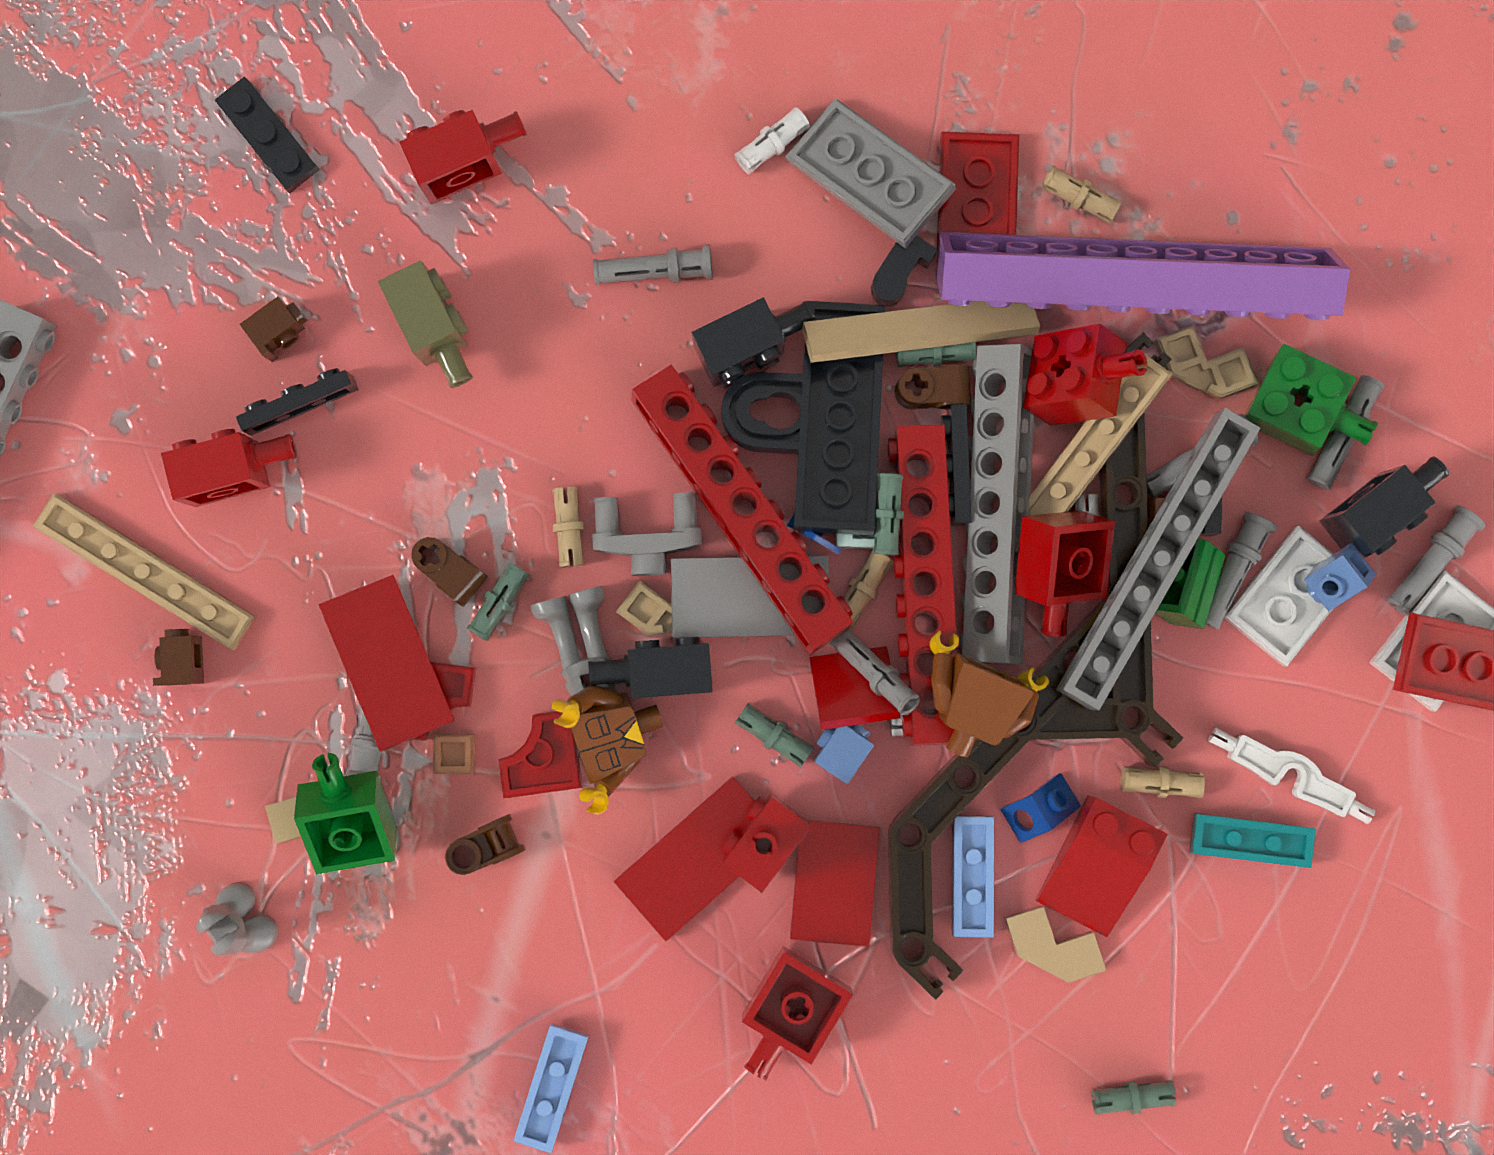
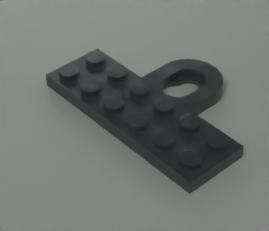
[721,301,886,536]

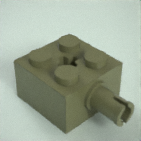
[378,260,473,388]

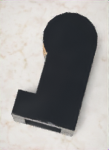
[871,236,938,306]

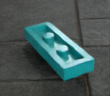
[1189,813,1316,868]

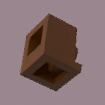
[240,296,308,362]
[153,629,204,686]

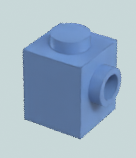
[1304,543,1376,612]
[813,724,874,785]

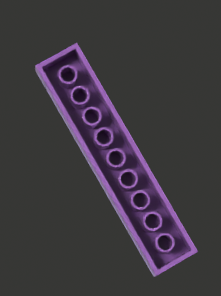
[936,232,1350,320]

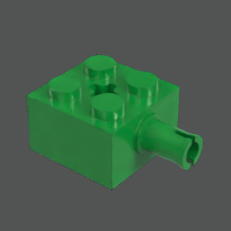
[1244,343,1378,456]
[294,753,397,875]

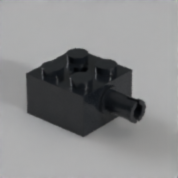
[691,297,816,388]
[1319,456,1449,558]
[588,637,713,699]

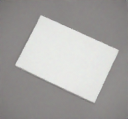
[1224,526,1333,667]
[1369,570,1494,712]

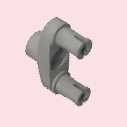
[592,492,703,576]

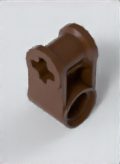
[894,365,971,410]
[411,537,488,607]
[445,814,526,875]

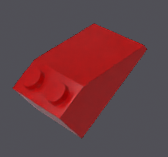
[1035,795,1168,937]

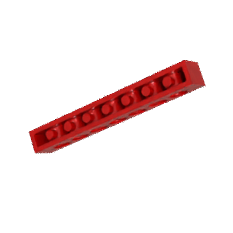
[631,364,853,655]
[888,424,957,746]

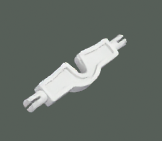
[1208,727,1375,824]

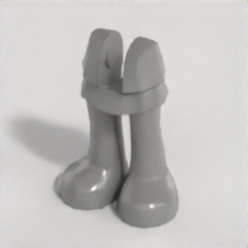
[530,586,615,696]
[196,883,278,957]

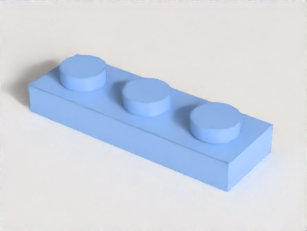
[952,816,994,937]
[513,1023,589,1153]

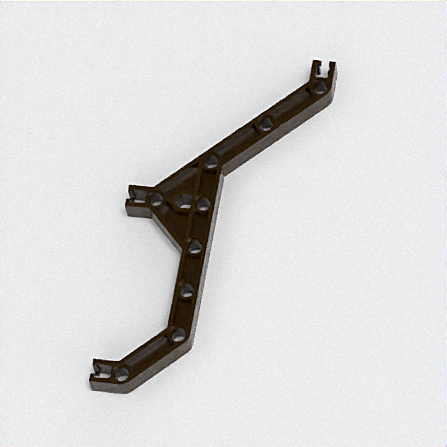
[888,332,1183,1000]

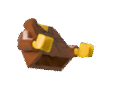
[930,630,1049,758]
[552,685,664,814]

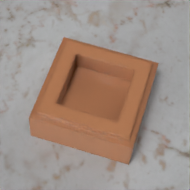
[433,734,475,774]

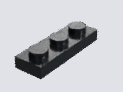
[215,76,320,194]
[236,368,359,436]
[941,404,971,526]

